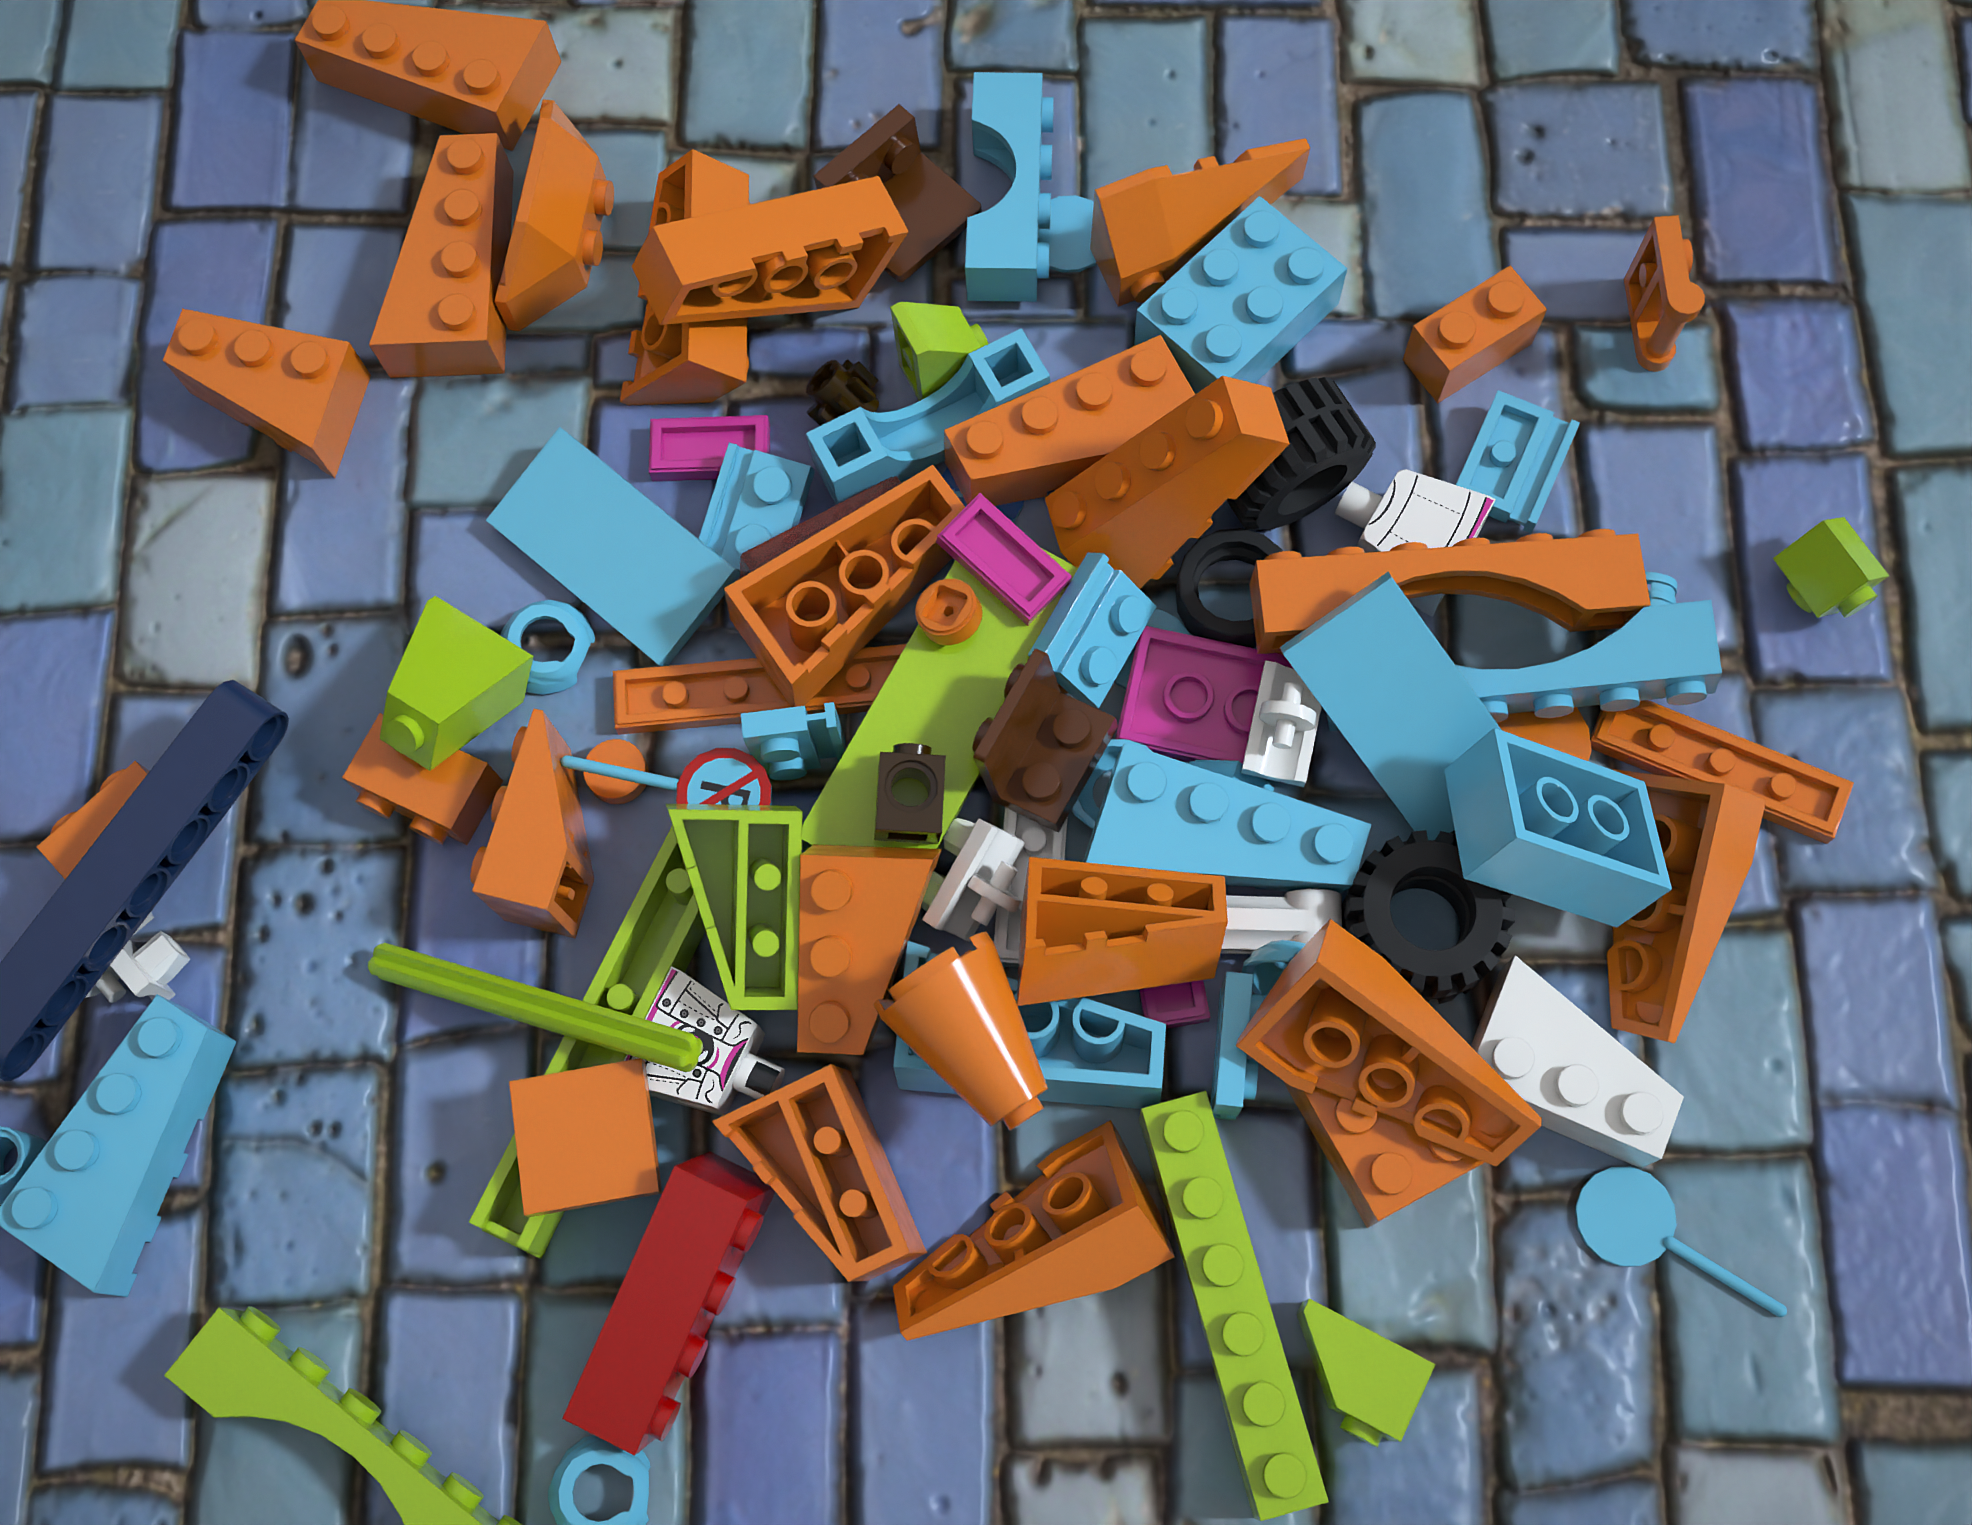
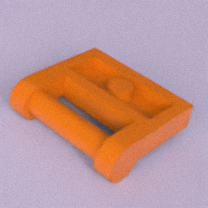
[1624,215,1705,372]

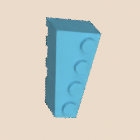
[1083,743,1372,893]
[893,941,1166,1109]
[0,994,237,1297]

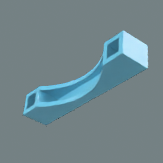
[1326,600,1722,731]

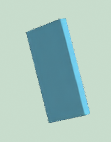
[486,427,741,666]
[1280,572,1502,840]

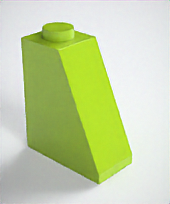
[379,596,534,771]

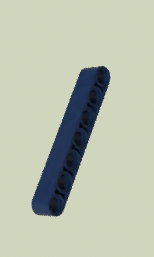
[0,680,289,1081]

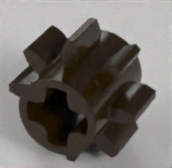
[806,359,879,426]

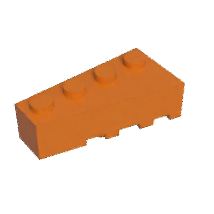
[369,133,514,378]
[631,176,909,325]
[944,335,1195,506]
[724,465,965,707]

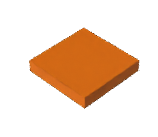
[509,1058,662,1217]

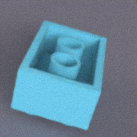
[1134,196,1348,394]
[1444,728,1672,927]

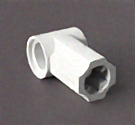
[1220,889,1342,954]

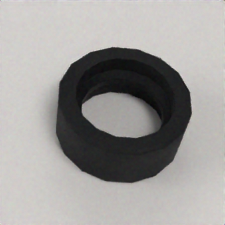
[1175,528,1283,648]

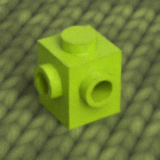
[1773,517,1889,618]

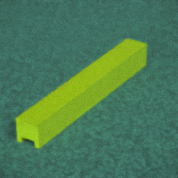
[469,797,772,1259]

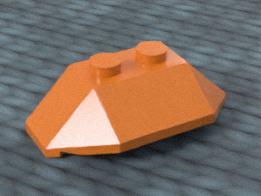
[494,99,614,331]

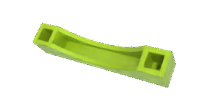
[1139,1091,1329,1521]
[164,1306,522,1525]

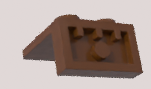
[813,104,982,282]
[972,649,1118,833]

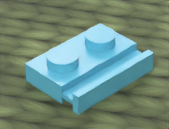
[1456,390,1580,533]
[699,442,815,575]
[1028,552,1157,708]
[741,702,847,780]
[1210,972,1263,1120]

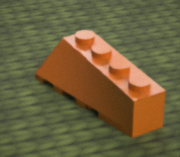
[620,149,750,406]
[1045,376,1290,589]

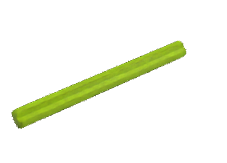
[368,943,703,1072]

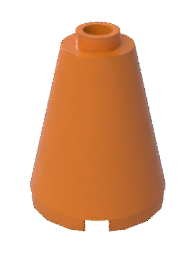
[873,931,1048,1131]

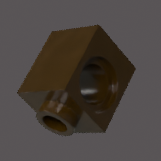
[874,743,946,844]

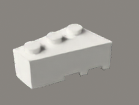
[1471,956,1684,1168]

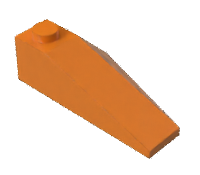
[1090,138,1311,307]
[1607,769,1766,1043]
[1236,919,1542,1167]
[893,1120,1175,1341]

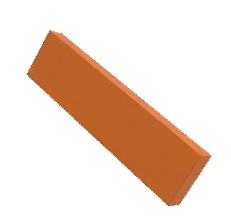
[1590,700,1854,844]

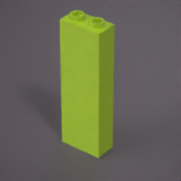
[802,547,1078,851]

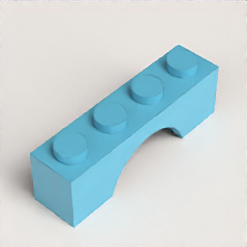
[965,72,1054,302]
[806,328,1050,512]

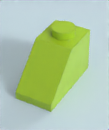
[890,301,989,401]
[1296,1298,1436,1448]

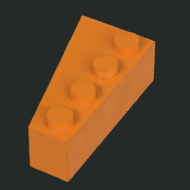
[295,0,561,151]

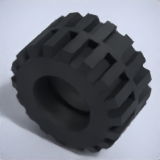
[1226,377,1376,532]
[1342,830,1515,1004]

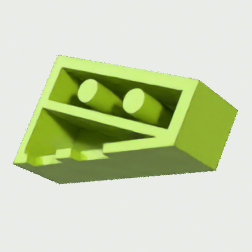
[666,804,803,1010]

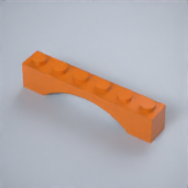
[1249,529,1651,654]

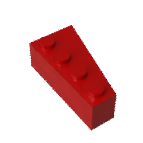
[562,1152,775,1456]

